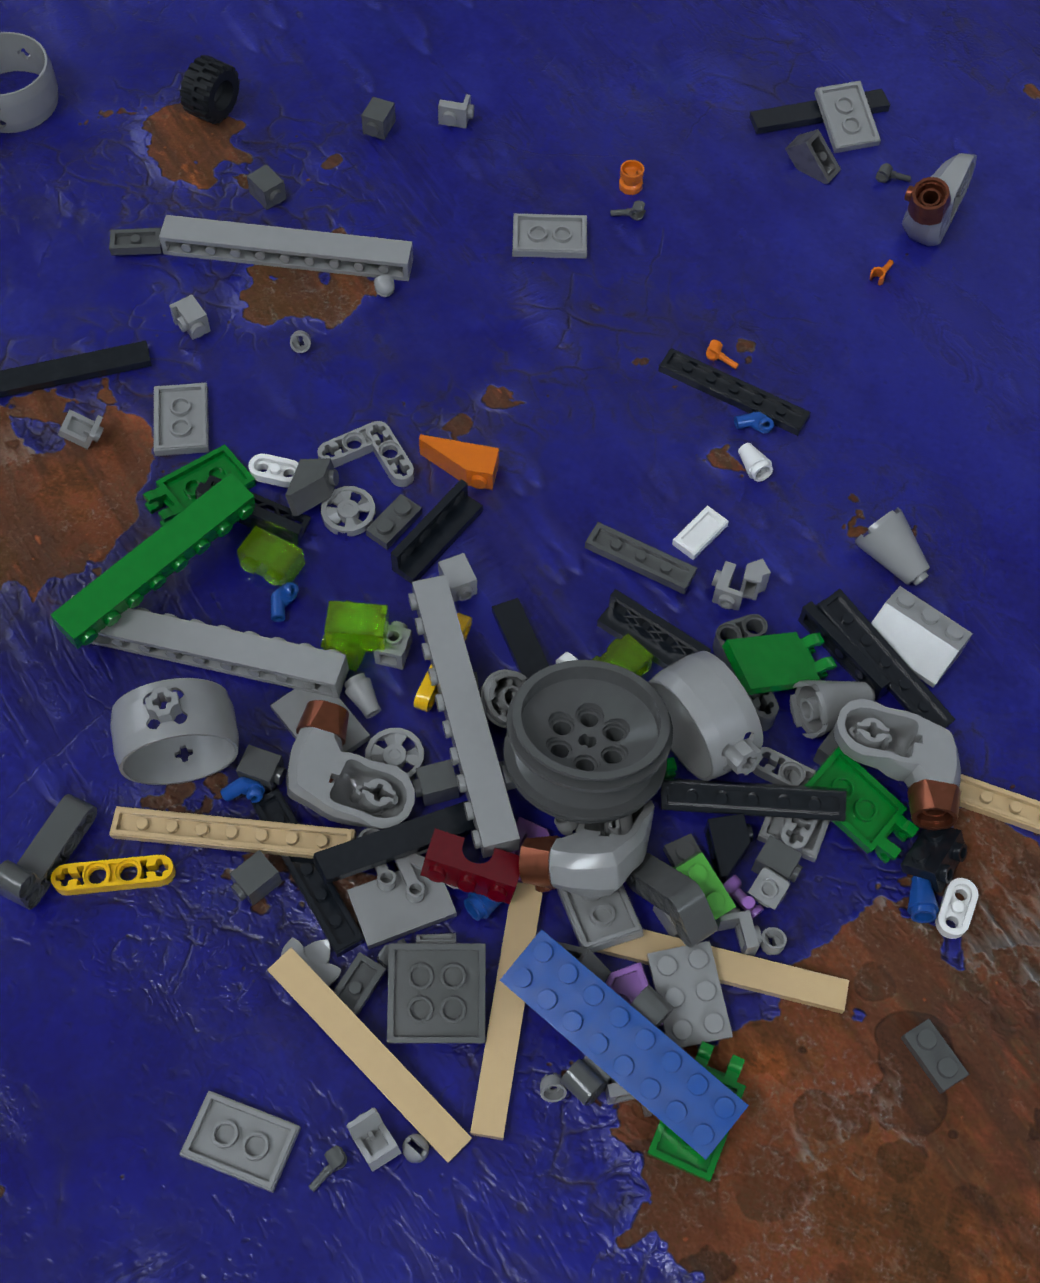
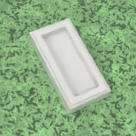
[672,505,729,560]

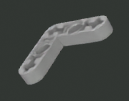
[317,421,414,487]
[752,747,818,852]

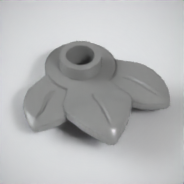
[281,937,342,986]

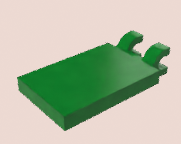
[143,444,256,527]
[722,632,837,695]
[804,746,919,864]
[647,1041,746,1183]

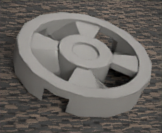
[321,486,376,536]
[365,728,424,781]

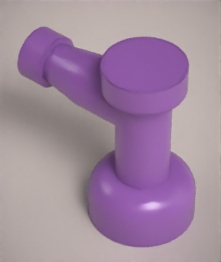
[723,874,764,920]

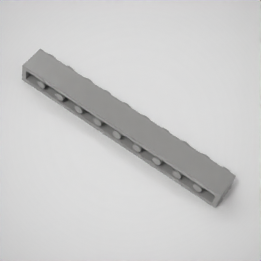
[159,215,413,281]
[408,575,520,858]
[66,595,349,699]

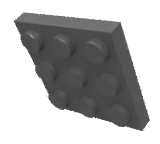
[387,943,486,1043]

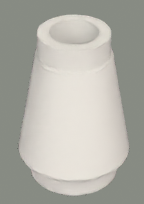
[738,443,773,482]

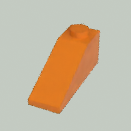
[419,434,499,490]

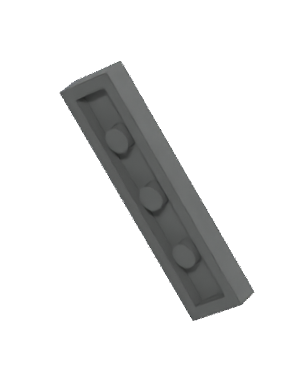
[585,522,697,594]

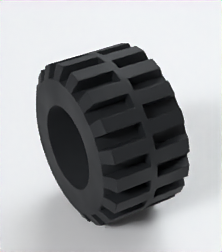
[180,55,240,124]

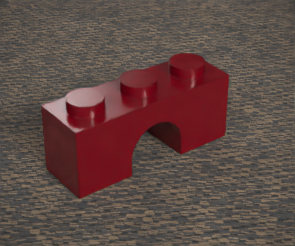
[420,828,520,904]

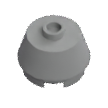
[479,669,527,728]

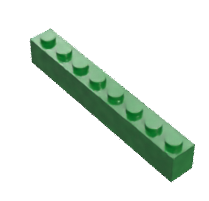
[50,472,255,649]

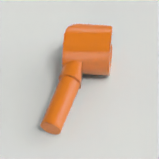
[869,260,894,286]
[706,339,739,370]

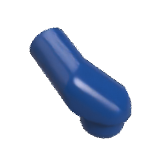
[734,412,774,433]
[270,582,299,622]
[220,776,265,803]

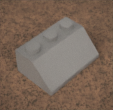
[871,586,973,688]

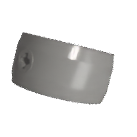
[0,32,58,133]
[648,651,763,781]
[110,678,239,785]

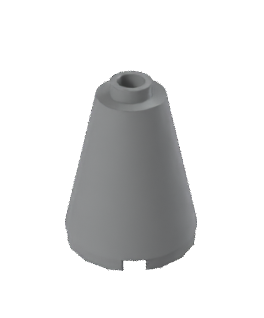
[855,507,930,586]
[790,680,875,739]

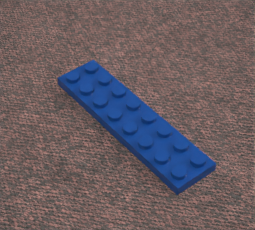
[500,929,749,1160]

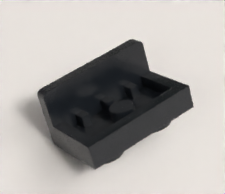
[901,827,967,893]

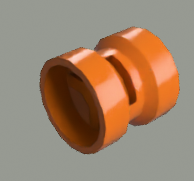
[619,160,644,195]

